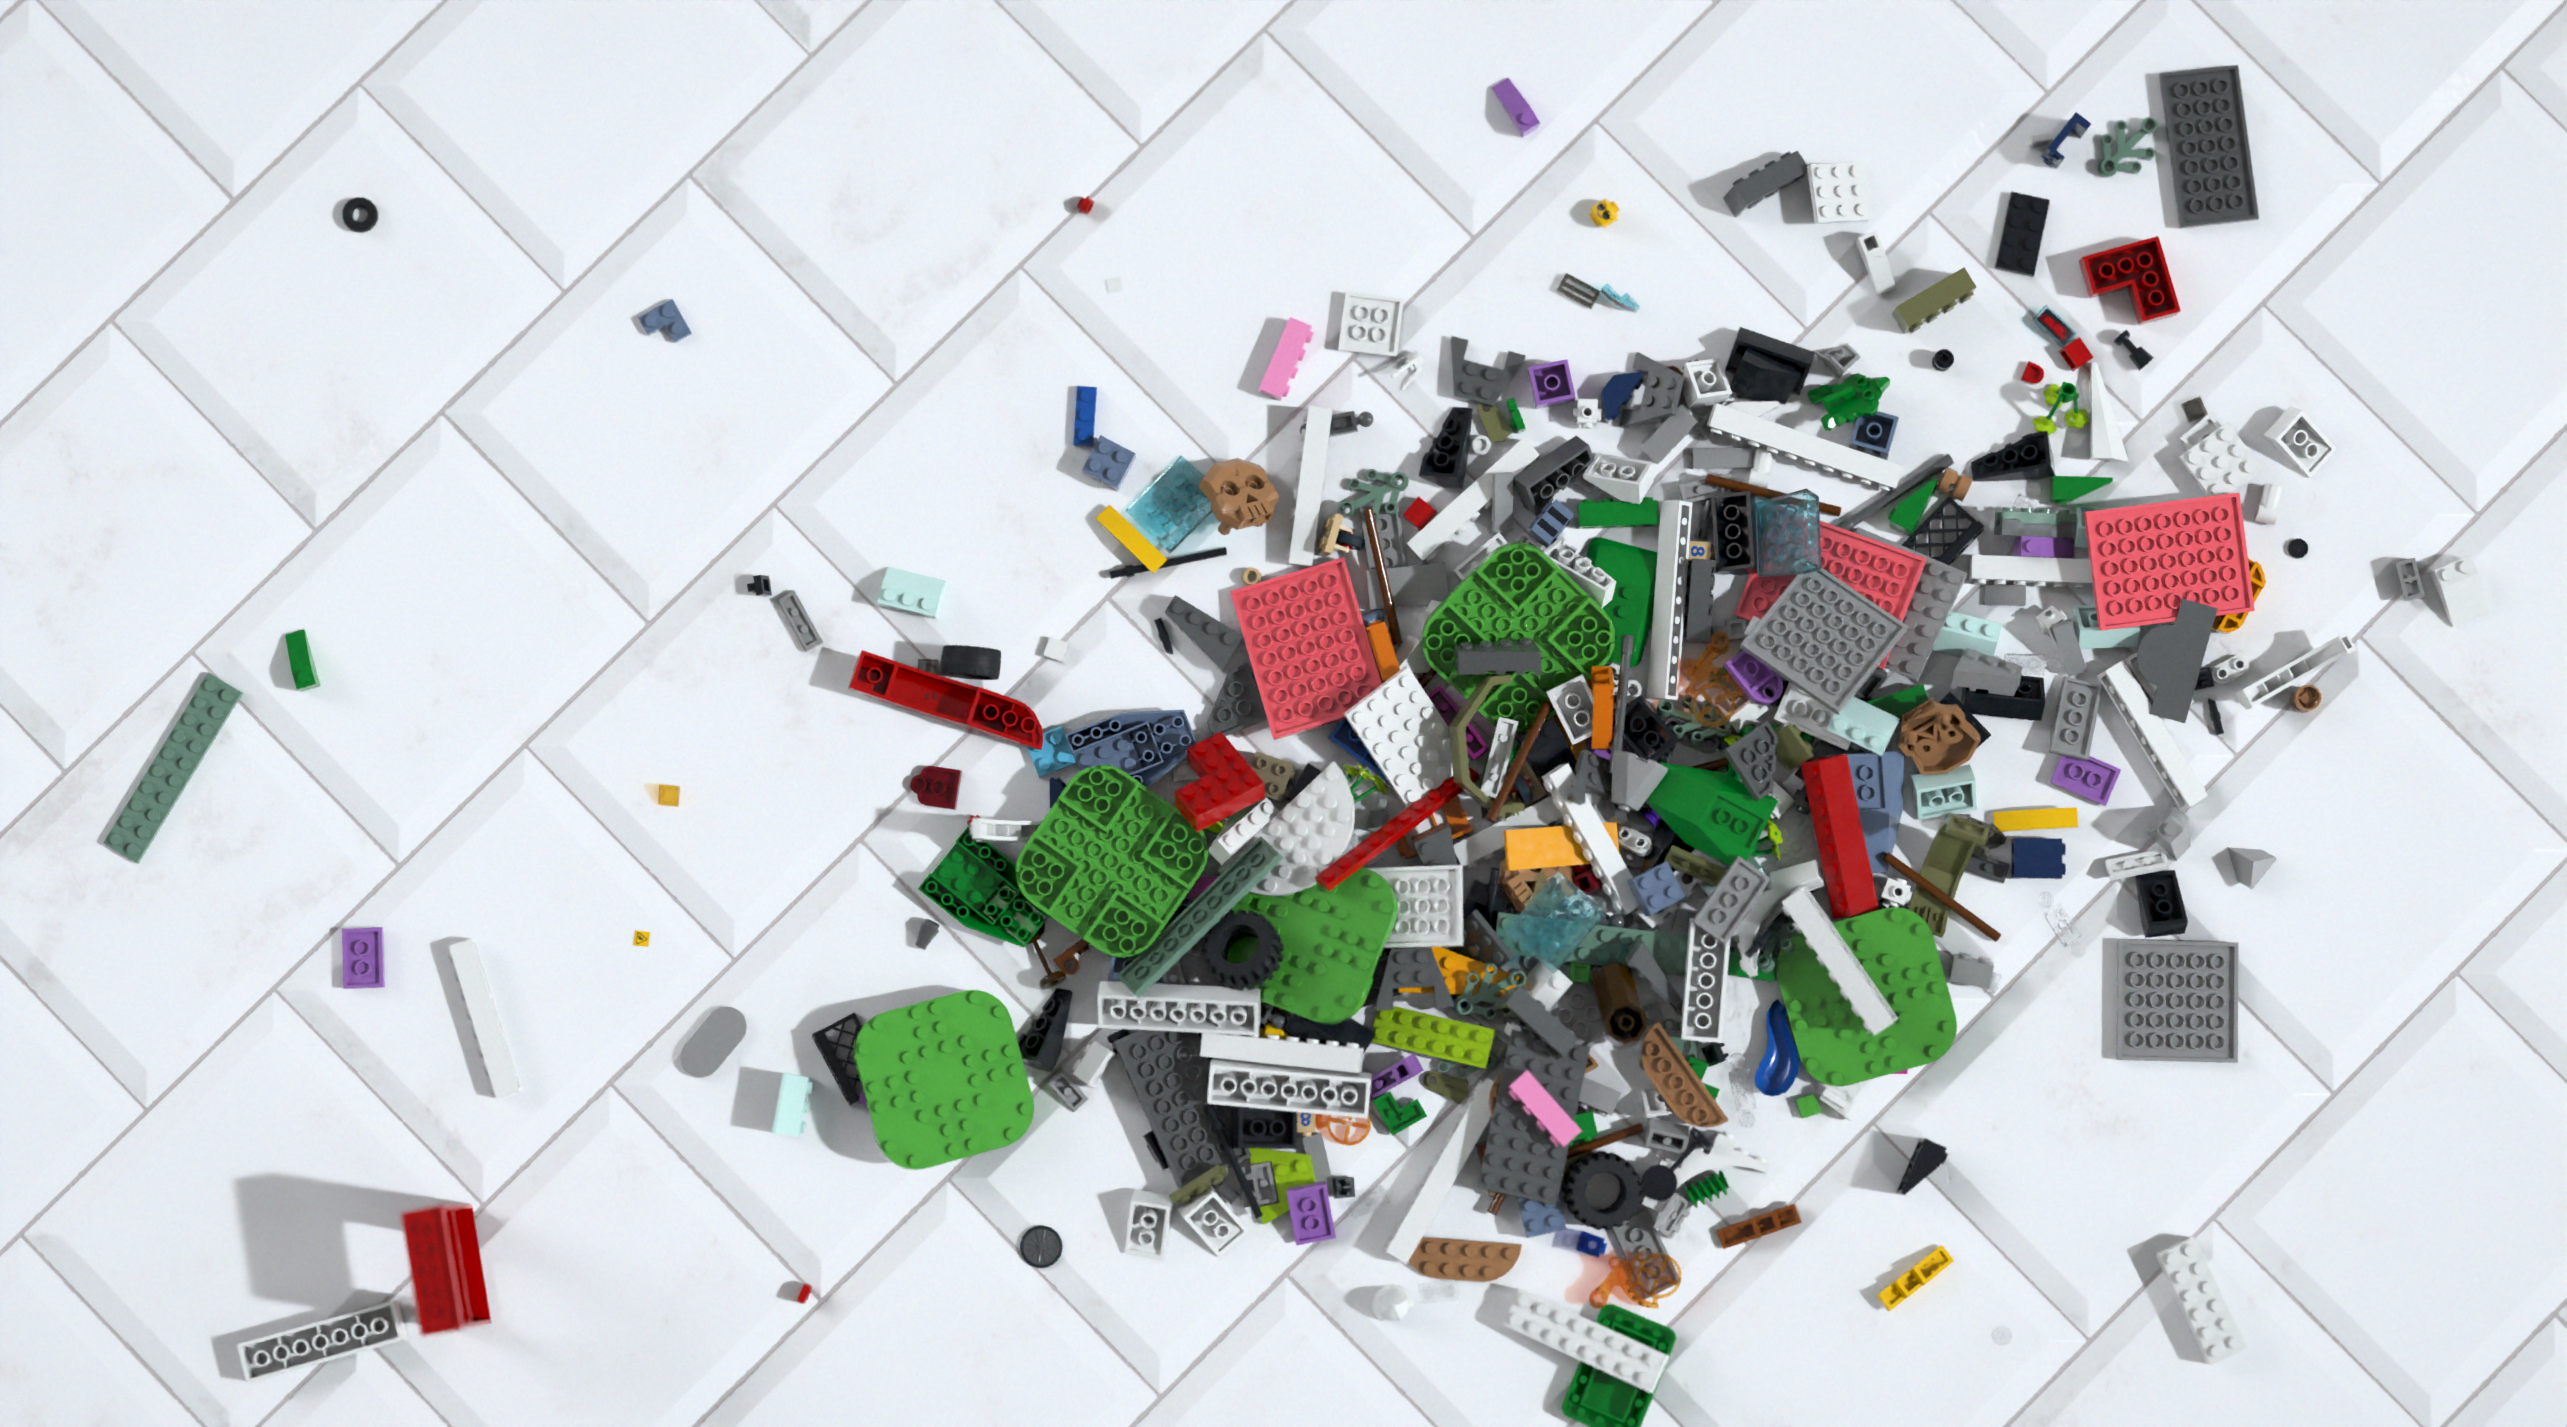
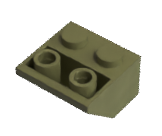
[1774,723,1814,770]

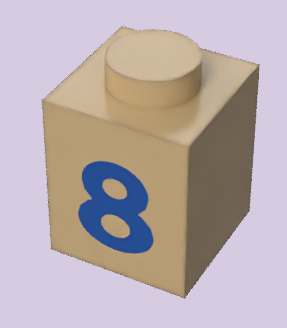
[1688,541,1714,563]
[1297,1112,1316,1136]

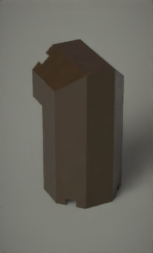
[1589,962,1648,1049]

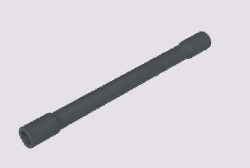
[1836,454,1954,531]
[1609,635,1634,774]

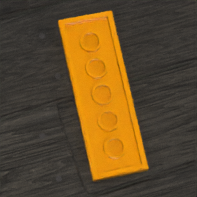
[1503,822,1619,871]

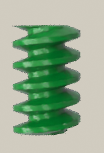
[1684,1170,1729,1208]

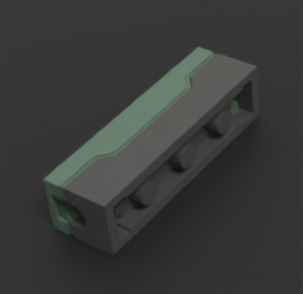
[1994,507,2077,538]

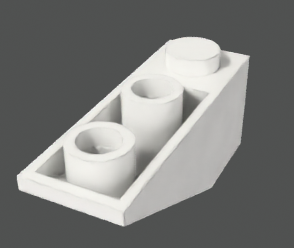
[1855,230,1896,296]

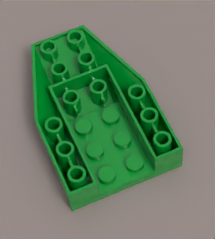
[1645,762,1779,867]
[918,827,1049,948]

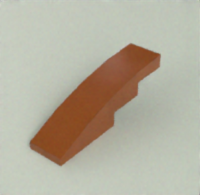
[1716,1203,1802,1249]

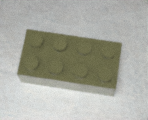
[1892,267,1977,334]

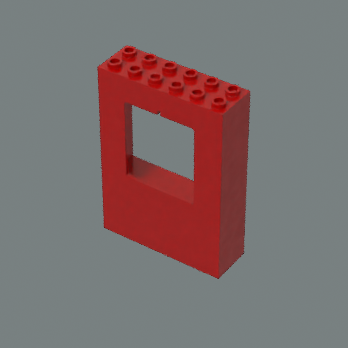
[401,1204,492,1337]

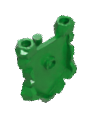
[1807,373,1890,431]

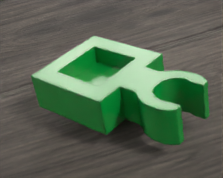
[1506,398,1526,434]

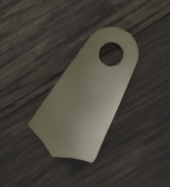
[1477,404,1513,443]
[1423,1071,1469,1104]

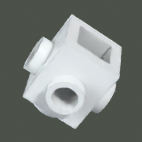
[1573,399,1601,429]
[2036,605,2067,641]
[1879,878,1912,907]

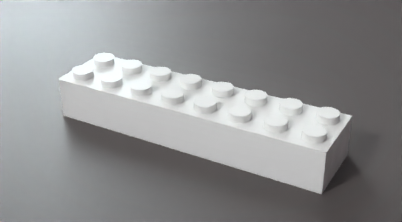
[1782,886,1898,1036]
[1097,981,1261,1035]
[1207,1059,1372,1118]
[1503,1288,1669,1393]
[237,1300,408,1384]

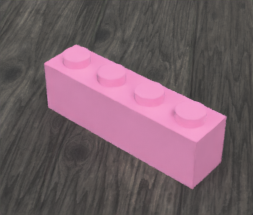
[1259,317,1314,401]
[1508,1070,1582,1147]

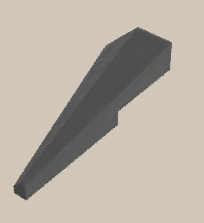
[1624,937,1682,1016]

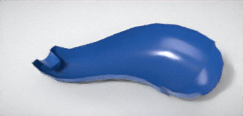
[1755,999,1799,1096]

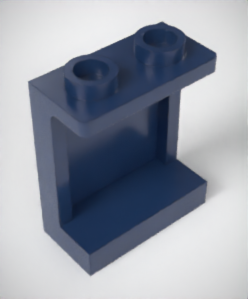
[2041,112,2091,168]
[2011,838,2066,880]

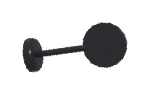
[1641,1126,1714,1201]

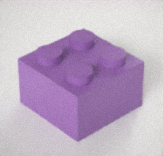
[1527,359,1576,409]

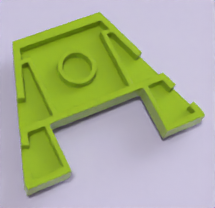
[1249,1149,1316,1225]

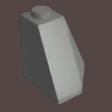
[1611,750,1668,812]
[2147,804,2190,861]

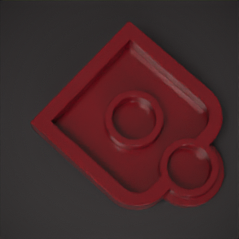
[910,766,962,810]

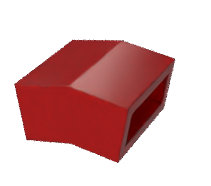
[2059,337,2094,372]
[1403,496,1437,531]

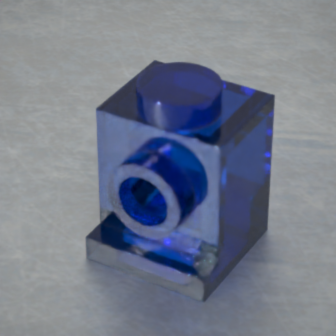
[1575,1231,1607,1258]

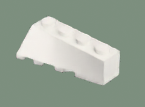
[1543,536,1616,608]
[1208,797,1280,865]

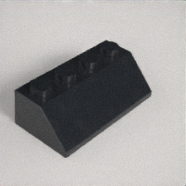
[1725,327,1815,396]
[1711,491,1760,575]
[1961,675,2045,721]
[1284,1014,1376,1054]

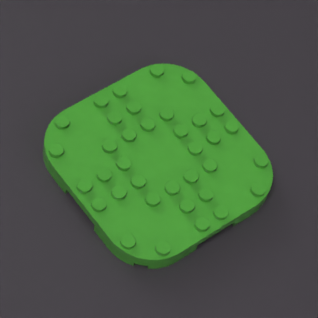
[1421,542,1615,734]
[1016,765,1208,958]
[1228,867,1398,1024]
[1776,907,1957,1086]
[854,990,1034,1170]

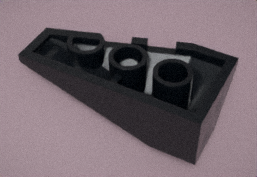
[1971,431,2056,482]

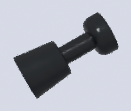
[2113,329,2154,371]

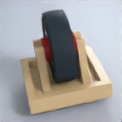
[1317,513,1365,557]
[1503,760,1547,808]

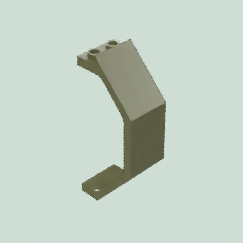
[1449,675,1525,821]
[1908,815,1989,938]

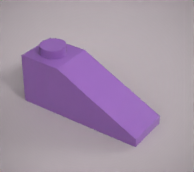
[1492,77,1540,138]
[2014,536,2073,559]
[1369,1053,1424,1101]

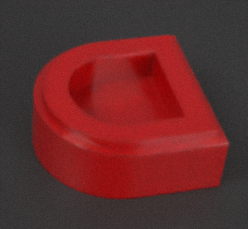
[2020,361,2044,385]
[797,1283,812,1305]

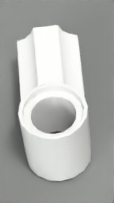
[1747,448,1773,488]
[2254,483,2282,526]
[1819,1085,1862,1121]

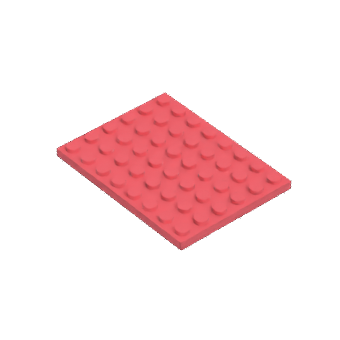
[2084,493,2255,631]
[1734,505,1927,670]
[1230,557,1382,740]

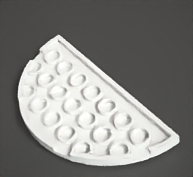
[1218,761,1355,896]

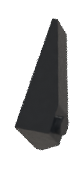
[1419,407,1473,489]
[1640,820,1695,874]
[1018,988,1073,1072]

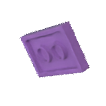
[2049,756,2121,806]
[342,927,385,989]
[1286,1181,1336,1246]

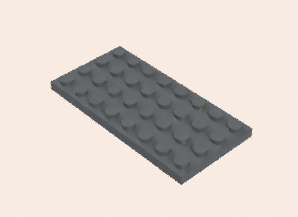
[2159,65,2259,229]
[1113,1030,1252,1190]
[1477,1030,1590,1205]

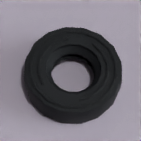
[342,197,378,233]

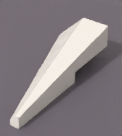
[2089,362,2128,462]

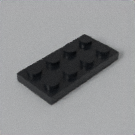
[1994,191,2050,277]

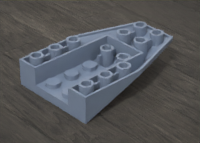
[1065,709,1197,788]
[1821,751,1904,873]

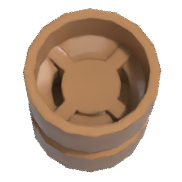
[1937,467,1973,502]
[2290,685,2322,713]

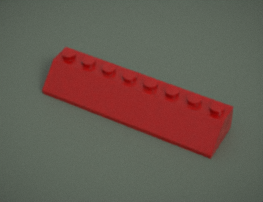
[1801,754,1879,919]

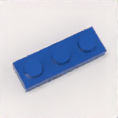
[1073,386,1097,447]

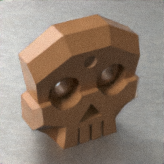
[1198,458,1279,535]
[1897,698,1981,775]
[1497,858,1576,918]

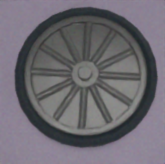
[1020,1225,1063,1268]

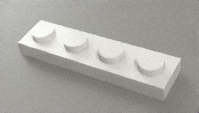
[1480,717,1518,798]

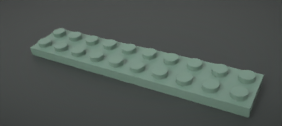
[103,673,243,864]
[1117,836,1283,998]
[1495,912,1688,976]

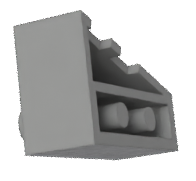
[1640,403,1703,464]
[1950,648,2023,696]

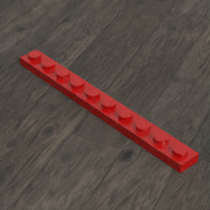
[1315,767,1480,891]

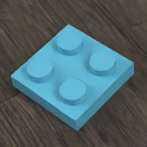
[1027,726,1076,778]

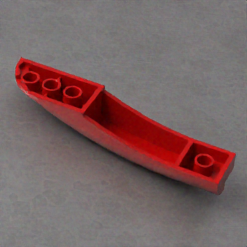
[848,650,1043,750]

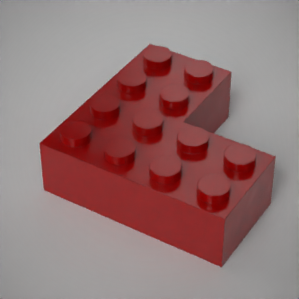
[2079,236,2181,326]
[1175,731,1265,832]

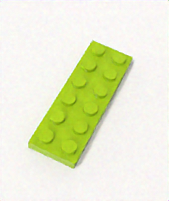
[1371,1006,1495,1069]

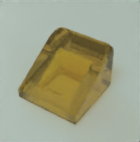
[658,784,680,807]

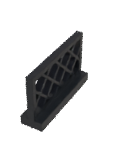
[1902,497,1984,566]
[812,1012,862,1106]

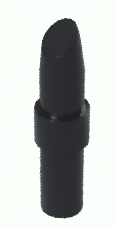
[1154,618,1173,654]
[2208,698,2224,735]

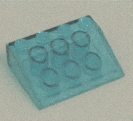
[1125,455,1212,554]
[1755,488,1821,577]
[1505,871,1606,974]

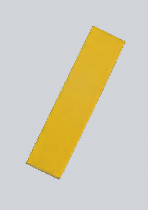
[1095,504,1167,574]
[1993,807,2079,832]
[1876,1245,1954,1312]

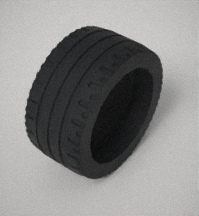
[940,645,1001,680]

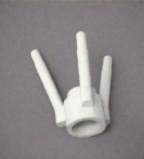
[1375,351,1426,391]

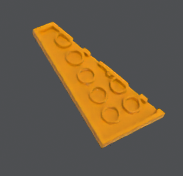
[1398,947,1519,997]

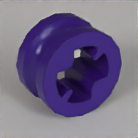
[1643,808,1662,827]

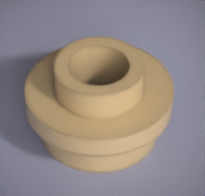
[1241,567,1261,586]

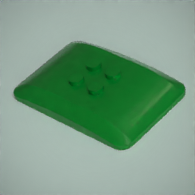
[1586,537,1658,667]
[1562,1304,1676,1427]

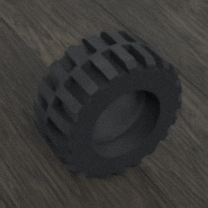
[1203,910,1284,991]
[1562,1151,1643,1230]

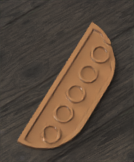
[1641,1021,1729,1128]
[1408,1237,1522,1282]

